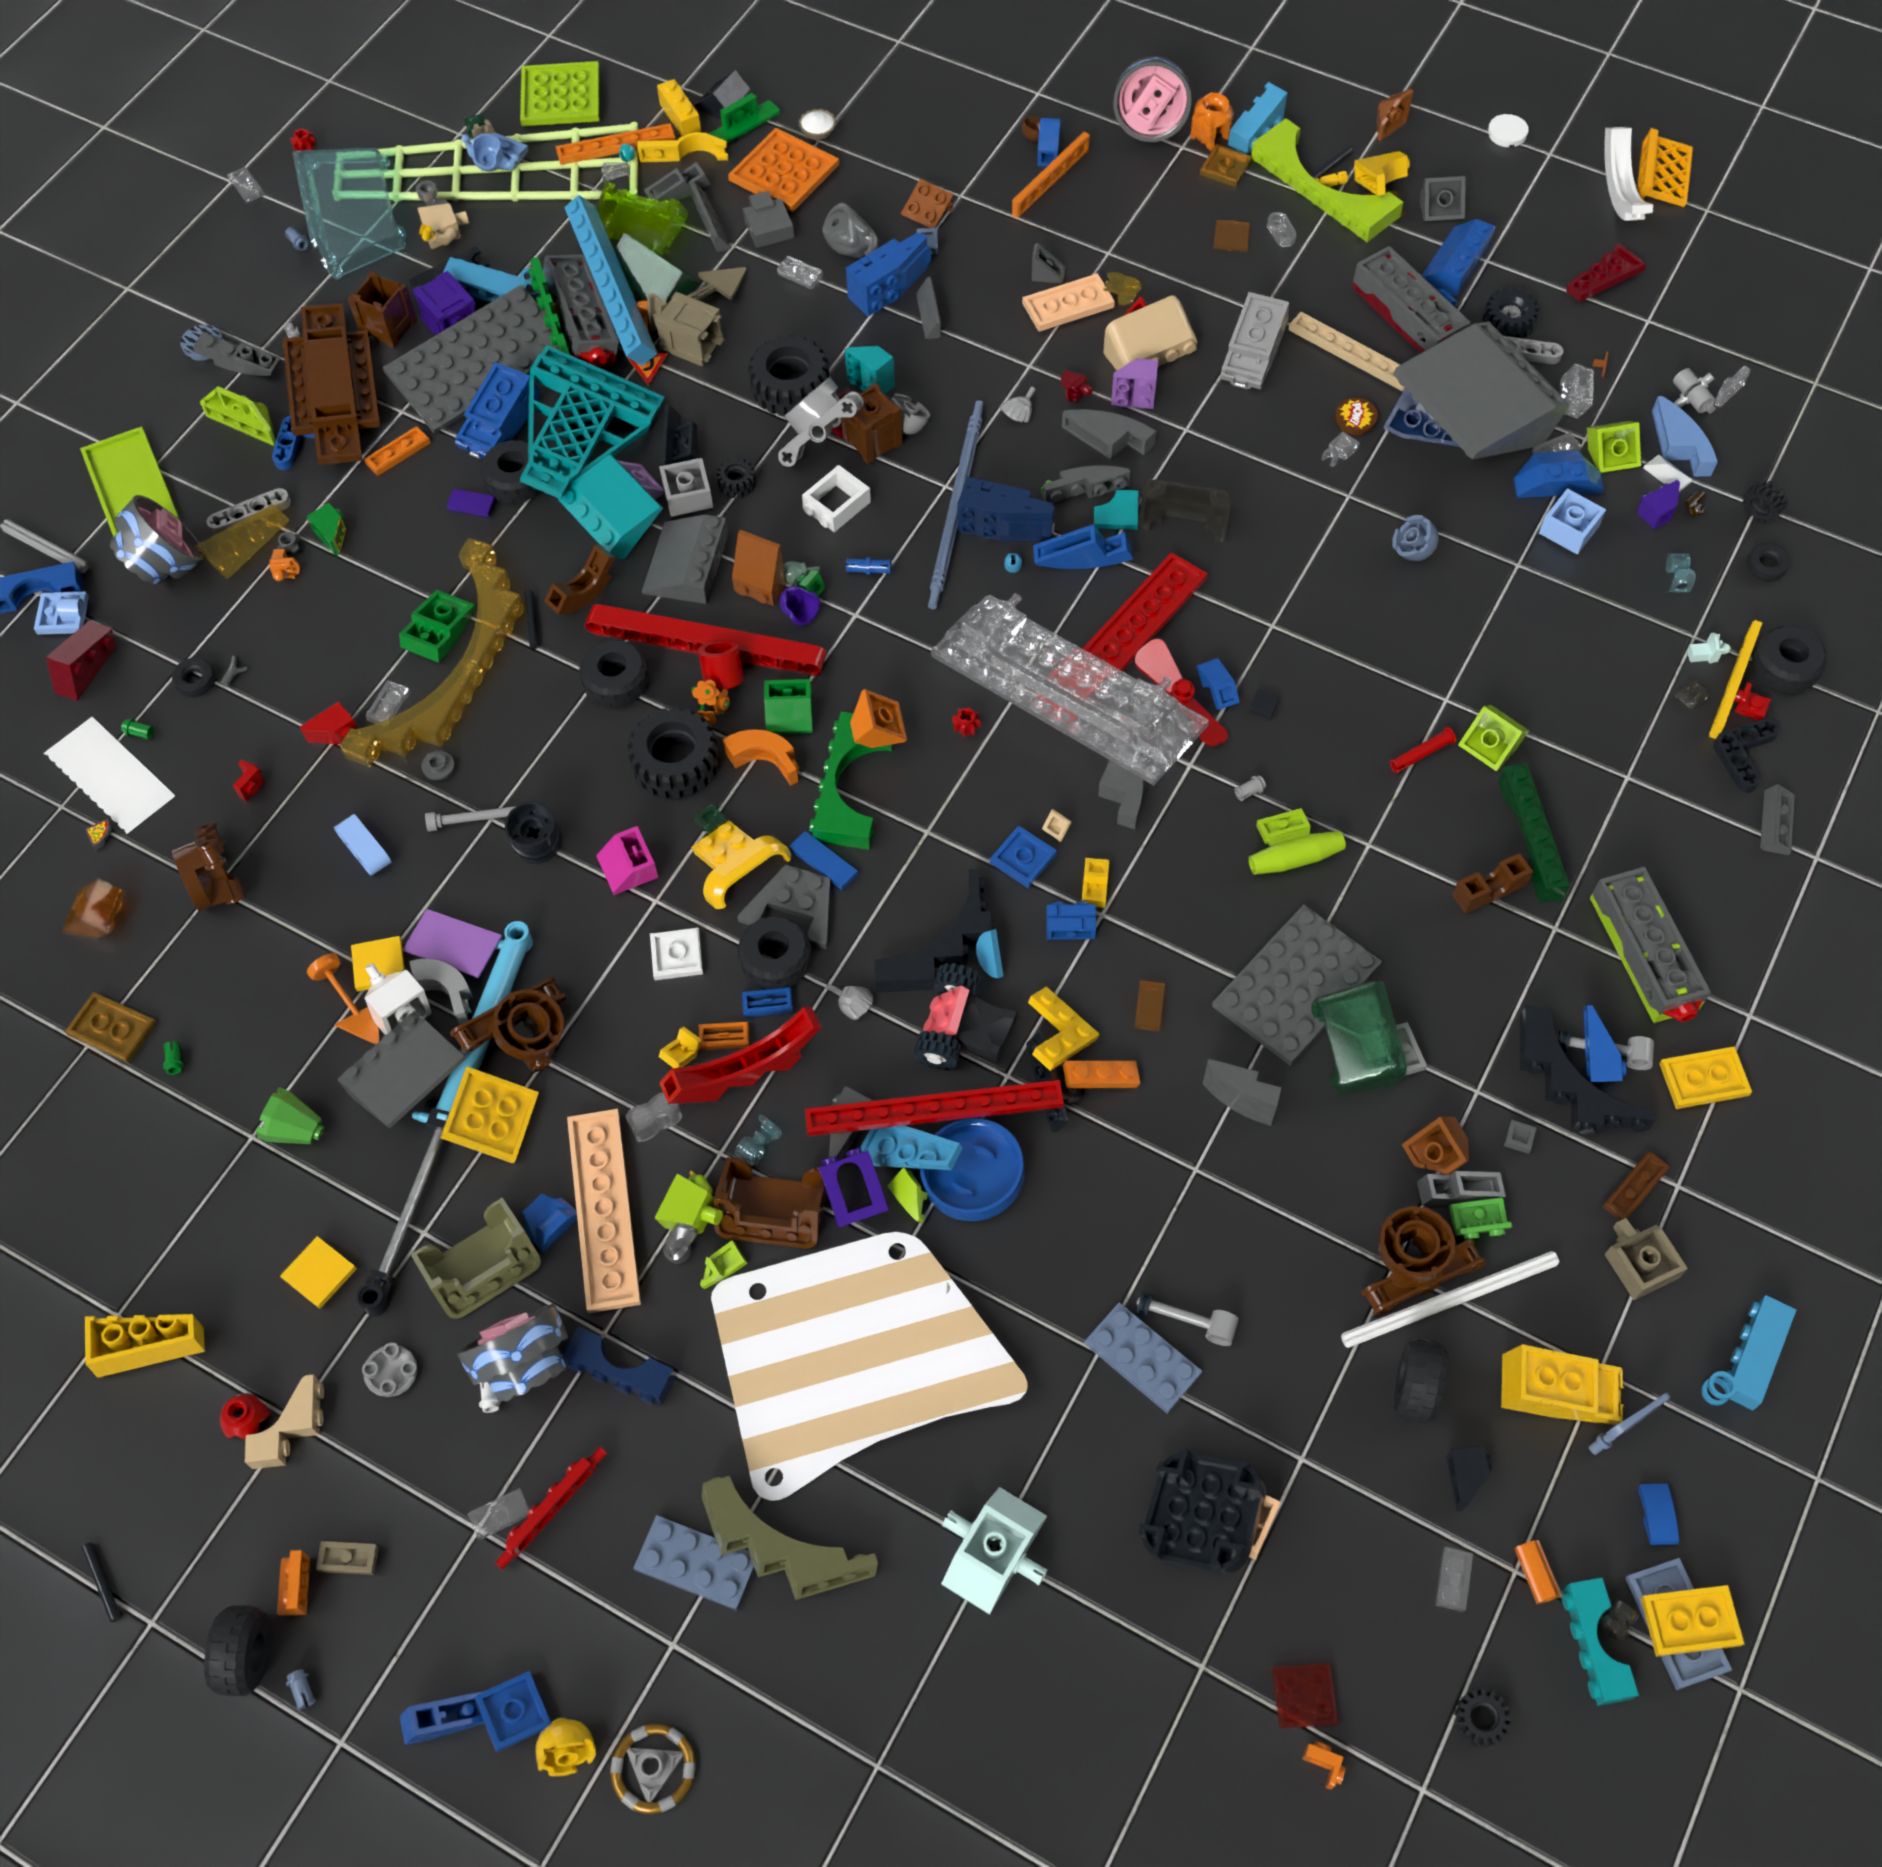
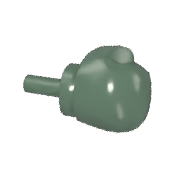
[783,561,820,586]

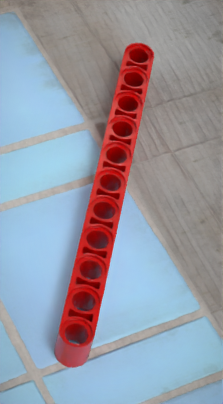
[585,604,827,676]

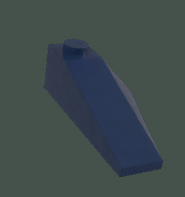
[1383,387,1460,447]

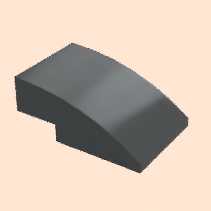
[1203,1059,1282,1126]

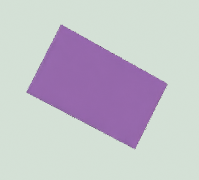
[403,909,502,978]

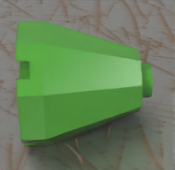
[256,1087,325,1144]

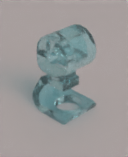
[1666,553,1696,593]
[734,1114,782,1166]

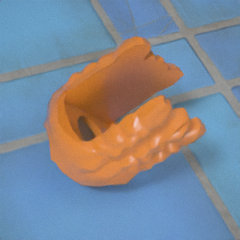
[1190,92,1234,151]

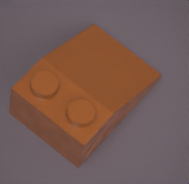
[732,530,786,606]

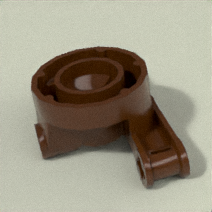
[172,822,246,912]
[450,977,567,1073]
[1361,1206,1487,1317]

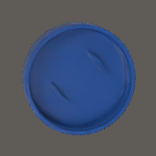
[920,1118,1025,1221]

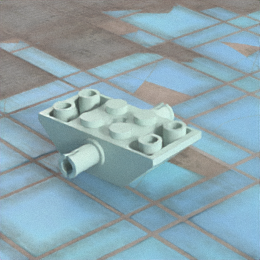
[941,1487,1048,1615]

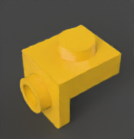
[659,1027,701,1068]

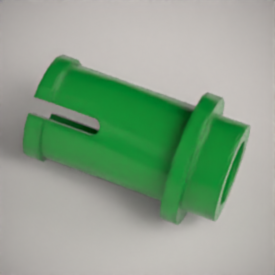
[121,718,154,740]
[163,1041,184,1075]

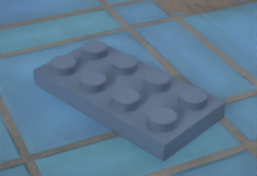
[1084,1303,1202,1414]
[633,1515,755,1611]
[1625,1558,1732,1690]

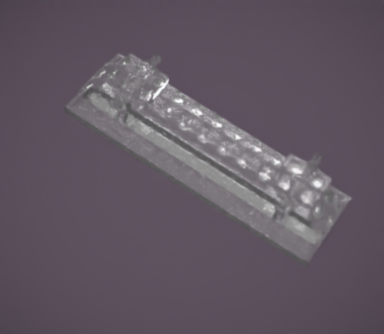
[931,593,1209,786]

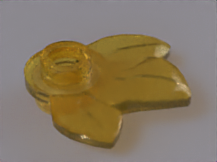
[1103,272,1141,305]

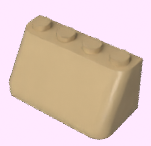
[1104,296,1197,371]

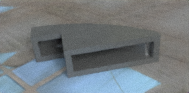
[1062,409,1156,459]
[1098,729,1143,829]

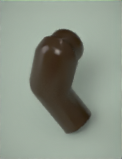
[1685,489,1706,518]

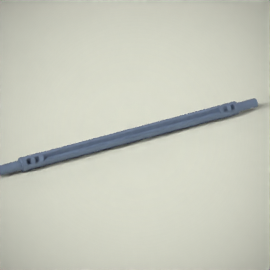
[928,400,984,609]

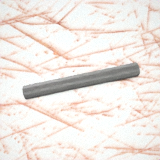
[1,519,90,573]

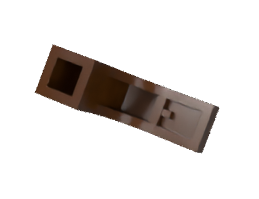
[544,545,615,614]

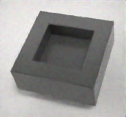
[1503,1120,1536,1154]

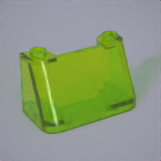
[596,181,688,255]

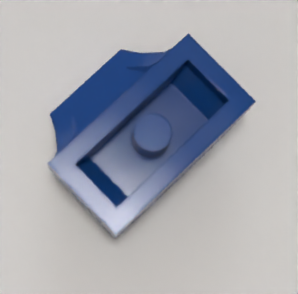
[522,1194,578,1253]

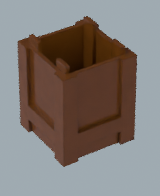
[348,271,417,348]
[841,383,902,464]

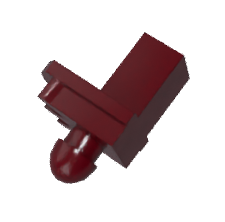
[1060,370,1093,402]

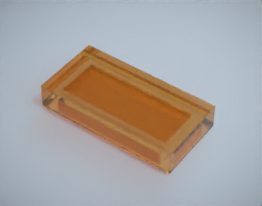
[1135,980,1165,1031]

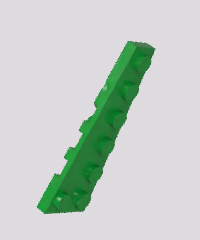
[528,257,570,355]

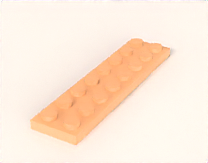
[567,1109,641,1314]

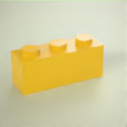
[657,79,701,137]

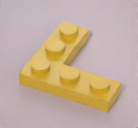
[1028,987,1100,1071]

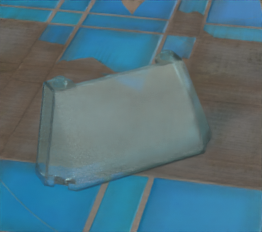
[292,148,406,280]

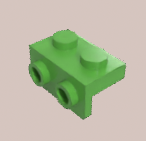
[1449,1197,1512,1240]

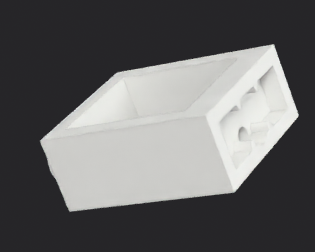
[802,465,871,532]

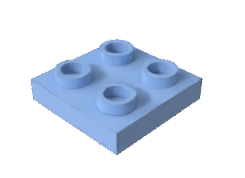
[34,592,89,634]

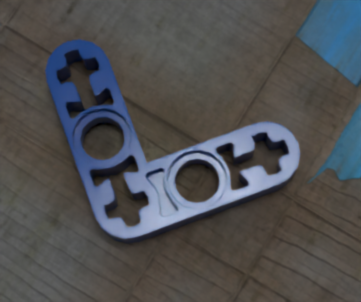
[272,416,315,470]

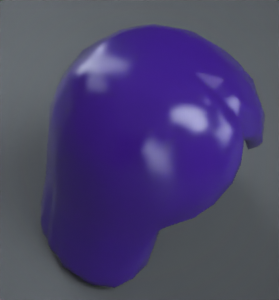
[780,586,820,626]

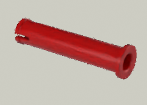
[1389,727,1457,773]

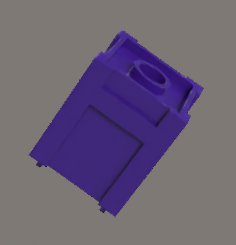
[412,271,476,336]

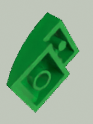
[399,590,475,663]

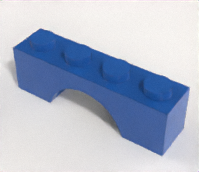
[0,562,84,614]

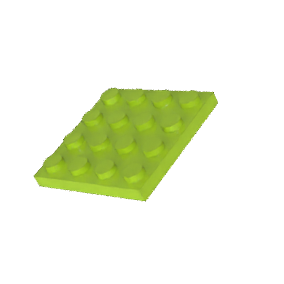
[520,61,599,126]

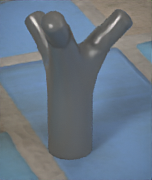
[220,655,247,687]

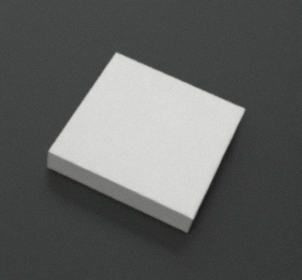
[650,928,703,980]

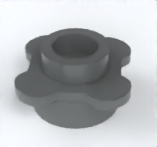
[277,532,301,553]

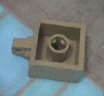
[1605,1218,1688,1300]

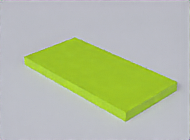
[80,426,180,537]

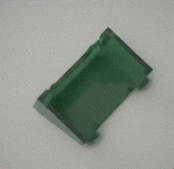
[1311,980,1407,1097]

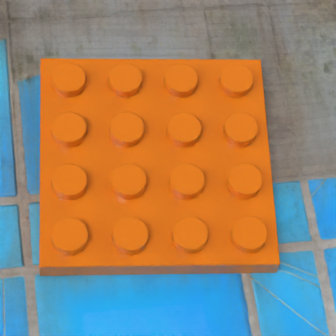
[728,128,839,213]

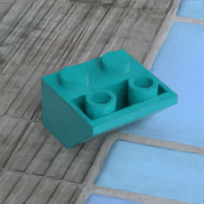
[845,346,895,395]

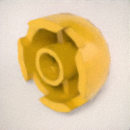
[536,1718,596,1776]

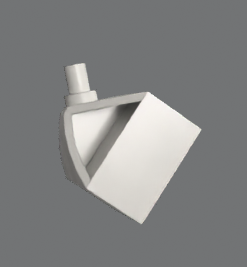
[365,963,432,1035]

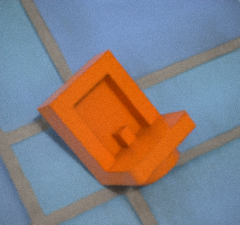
[1302,1742,1346,1789]

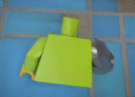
[655,1170,723,1264]

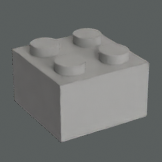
[659,458,713,516]

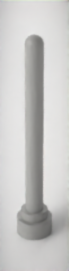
[425,806,516,832]

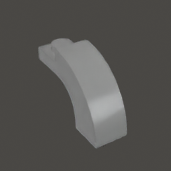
[409,959,473,1024]

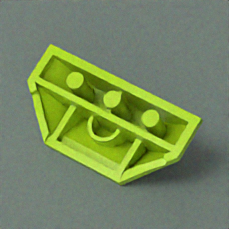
[200,386,276,446]

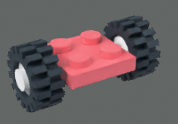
[913,963,981,1070]

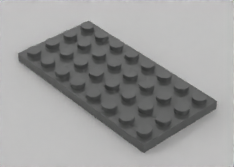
[383,284,557,434]

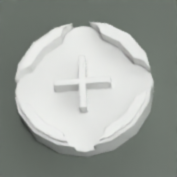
[1488,114,1528,147]

